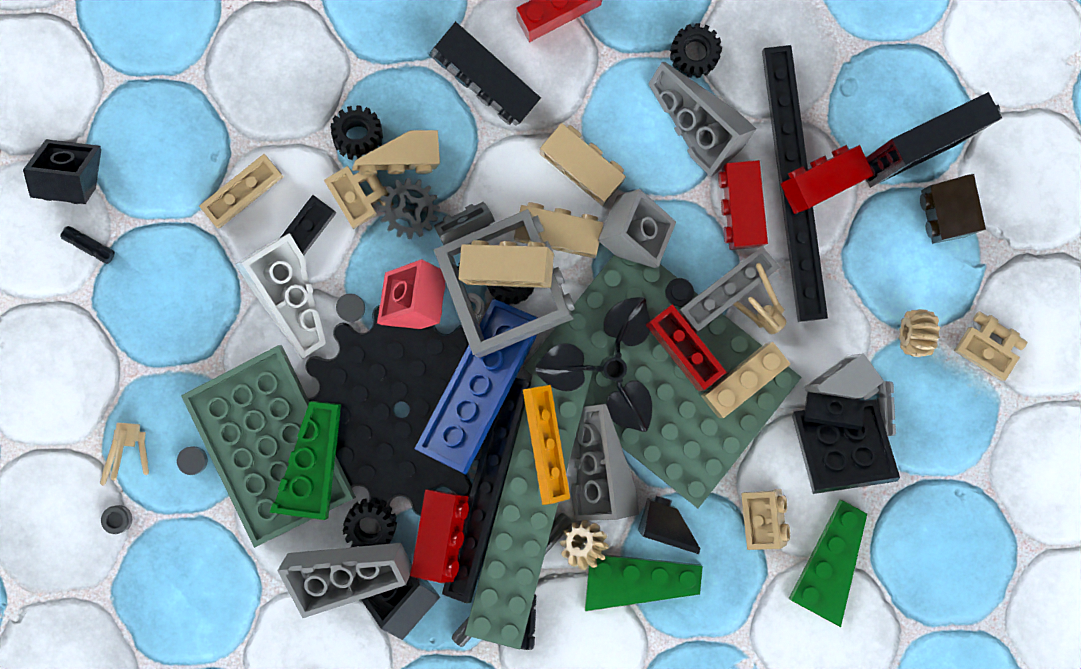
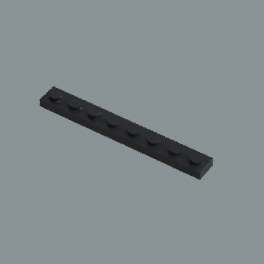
[442,378,531,603]

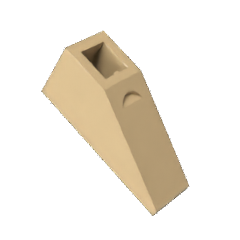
[352,130,440,175]

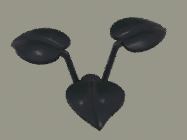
[535,297,652,432]

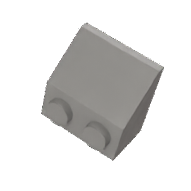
[598,189,676,268]
[803,353,884,400]

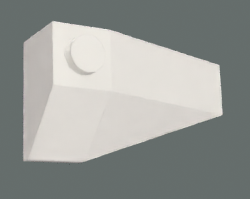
[235,233,326,359]

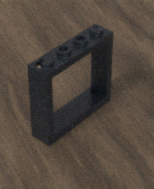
[866,92,1002,188]

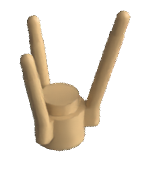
[733,263,787,334]
[100,423,149,486]

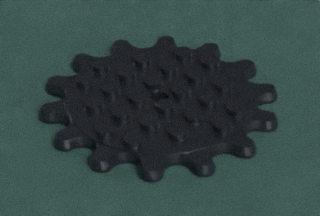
[305,305,486,516]

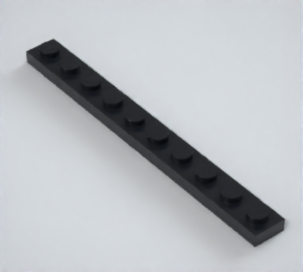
[762,45,828,322]

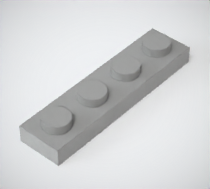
[678,246,780,333]

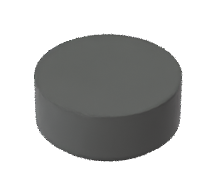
[336,294,365,322]
[177,446,208,475]
[101,505,132,534]

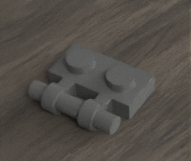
[434,201,495,245]

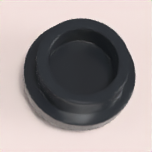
[665,278,694,307]

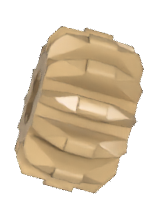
[899,309,940,357]
[560,520,609,570]

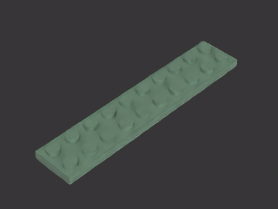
[465,358,592,650]

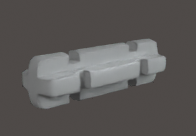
[877,381,896,436]

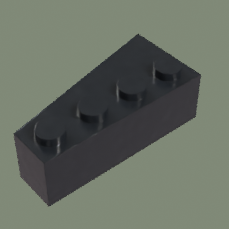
[429,21,541,126]

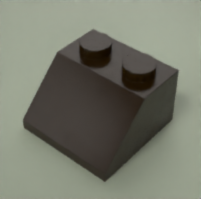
[920,174,986,244]

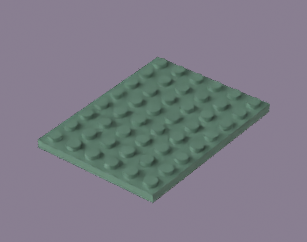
[523,255,802,508]

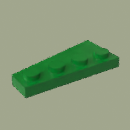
[269,401,341,520]
[788,500,867,627]
[585,555,703,611]

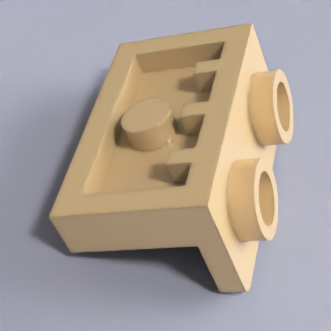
[741,489,790,550]

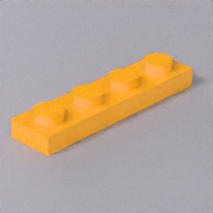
[523,385,570,505]

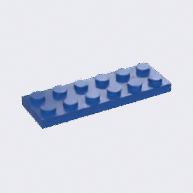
[415,299,538,475]

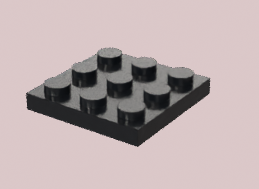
[792,399,900,494]

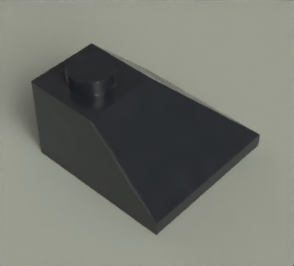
[638,495,701,554]

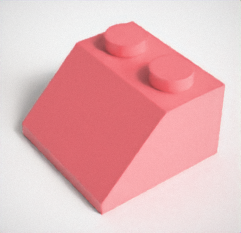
[377,259,446,329]

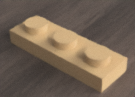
[199,154,284,229]

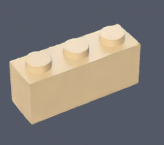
[540,123,626,206]
[514,202,604,259]
[458,240,554,288]
[701,342,791,418]

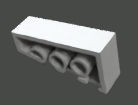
[277,543,412,618]

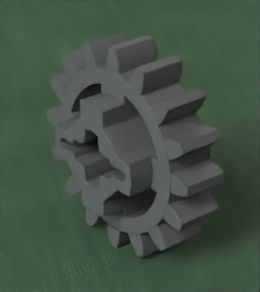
[378,178,440,239]

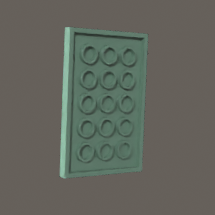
[181,345,356,548]

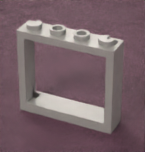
[434,209,575,358]

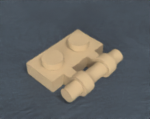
[324,166,394,229]
[954,311,1028,381]

